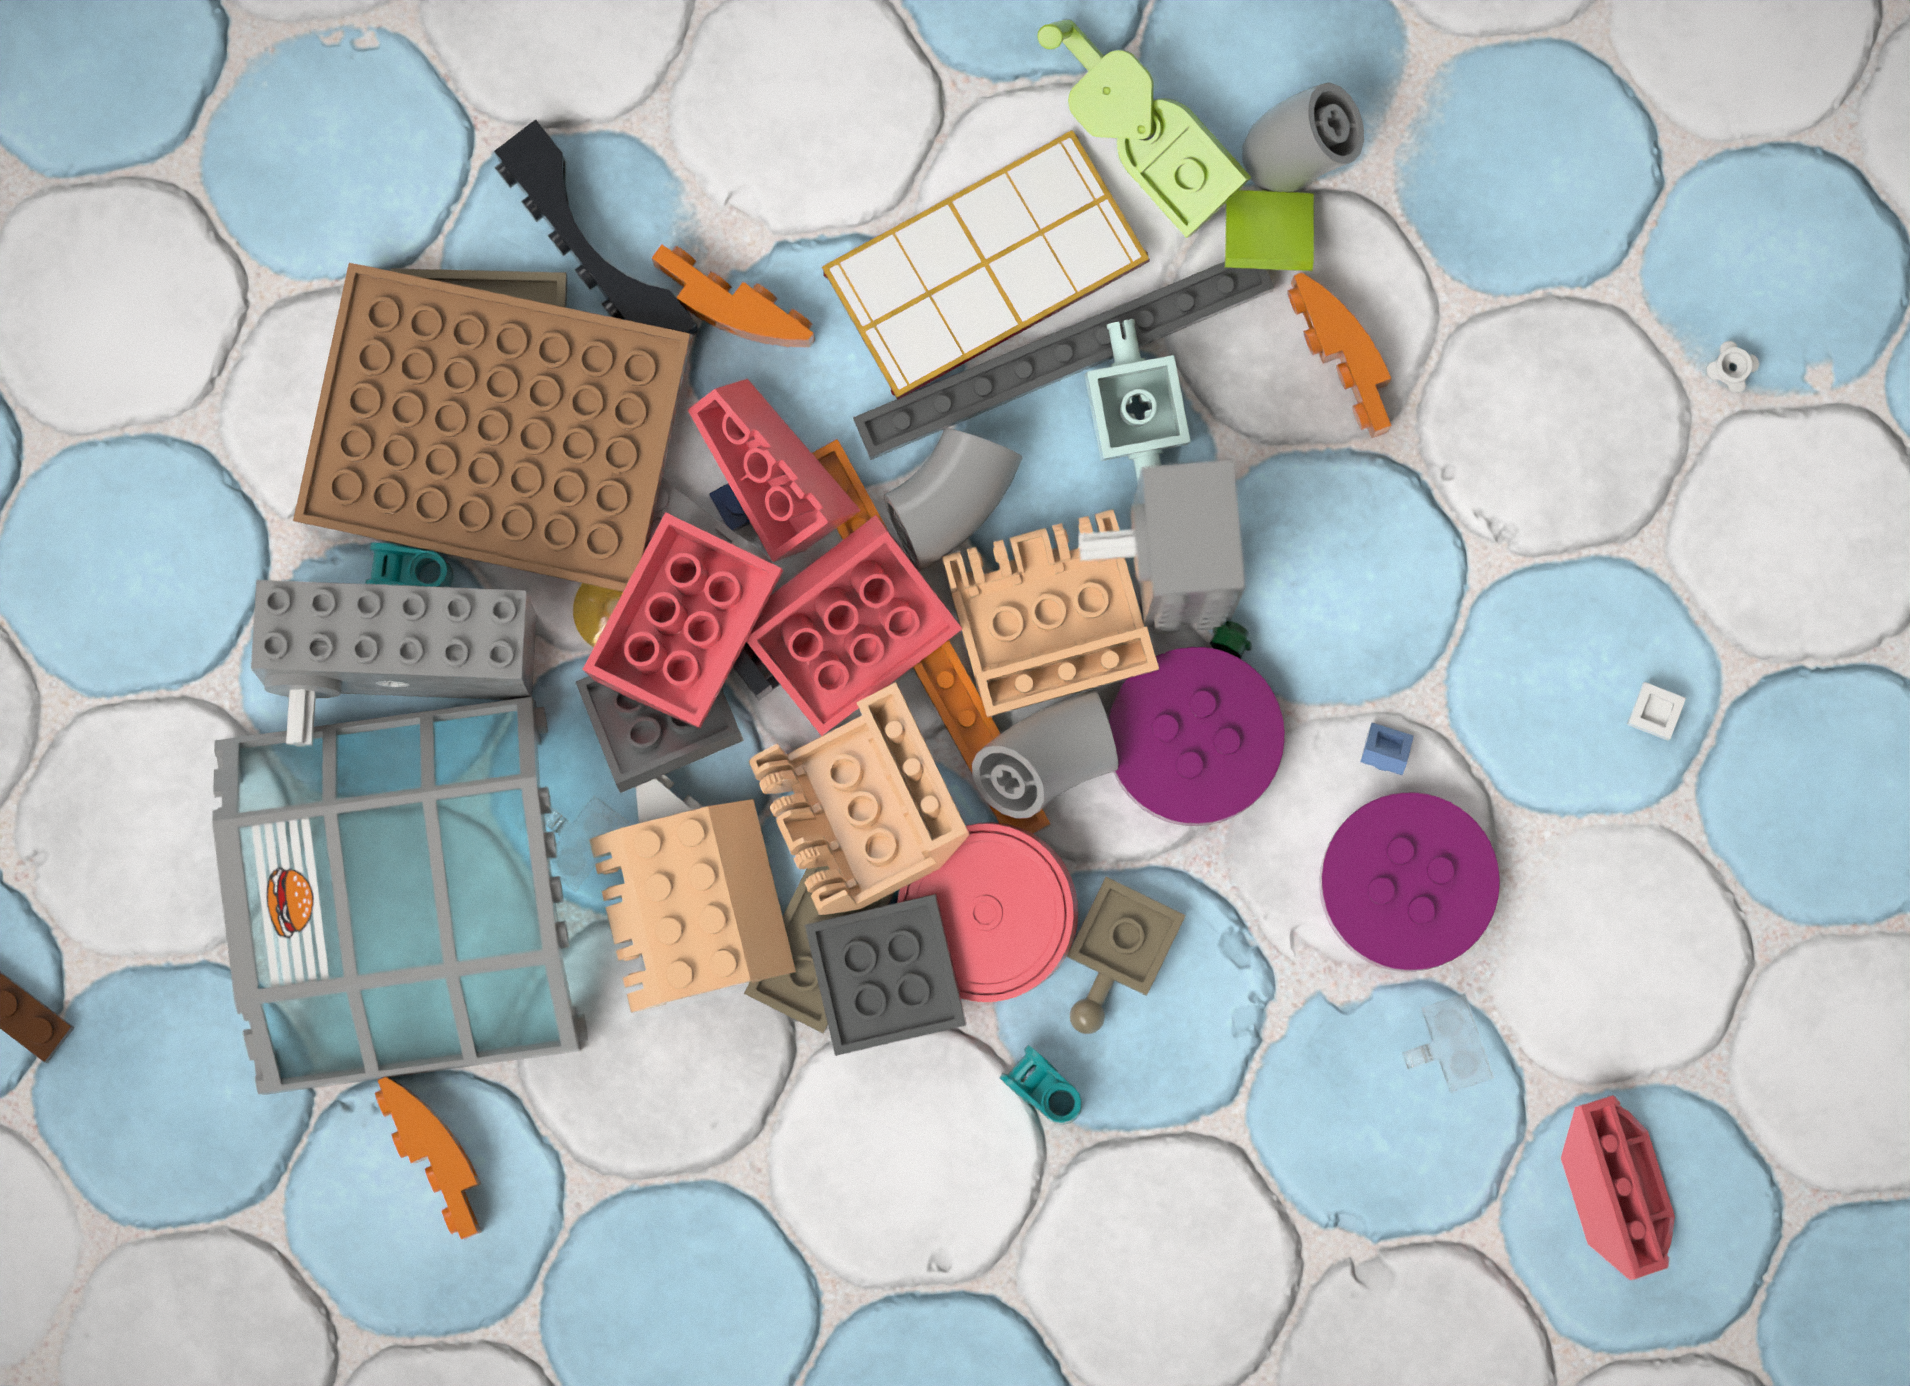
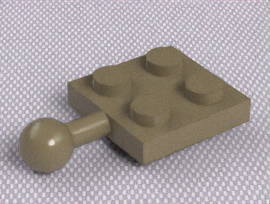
[1067,877,1186,1034]

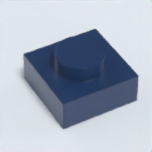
[709,483,751,532]

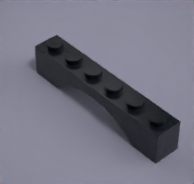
[494,119,699,337]

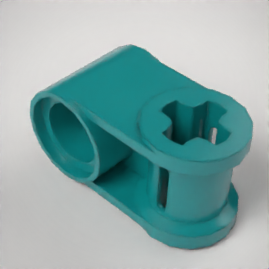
[365,542,453,587]
[999,1045,1082,1125]

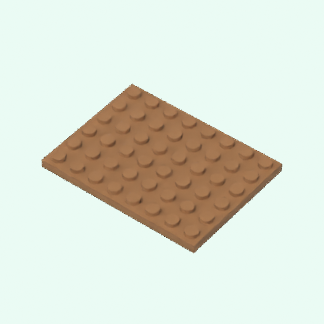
[293,263,693,592]

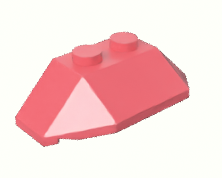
[1561,1095,1675,1280]

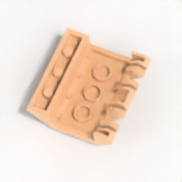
[942,509,1159,717]
[749,682,970,915]
[589,799,796,1013]

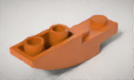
[652,244,815,347]
[1287,272,1392,438]
[375,1077,482,1239]

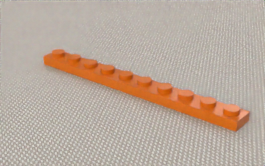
[812,439,1051,834]

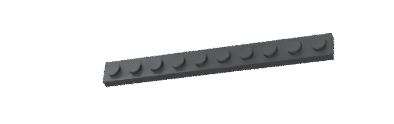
[853,262,1275,460]

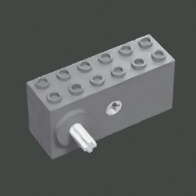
[1078,460,1245,634]
[251,580,537,747]

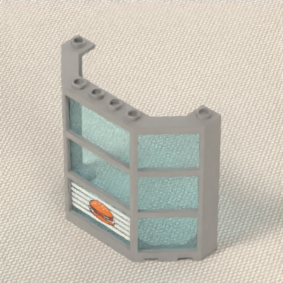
[212,697,588,1095]

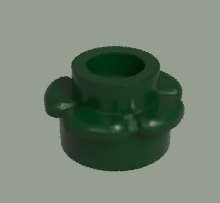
[1210,621,1252,659]

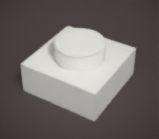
[1627,682,1686,741]

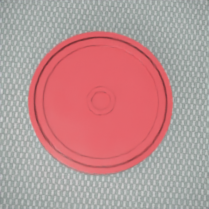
[897,822,1078,1002]

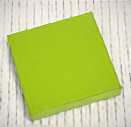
[1225,190,1314,271]

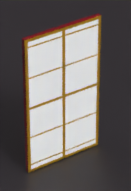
[822,130,1150,400]

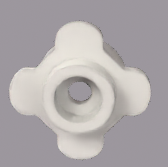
[1706,341,1759,393]

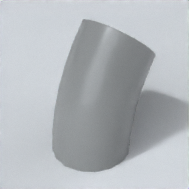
[1242,82,1364,192]
[884,429,1022,571]
[972,690,1118,818]

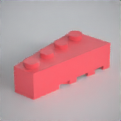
[688,379,861,562]

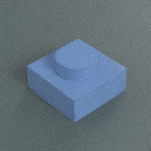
[1360,722,1414,776]

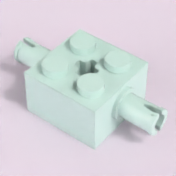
[1084,319,1191,481]

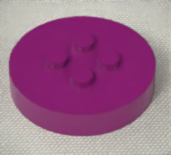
[1108,647,1285,826]
[1319,792,1500,972]

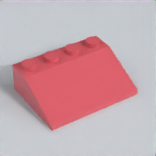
[582,512,783,728]
[746,515,962,736]

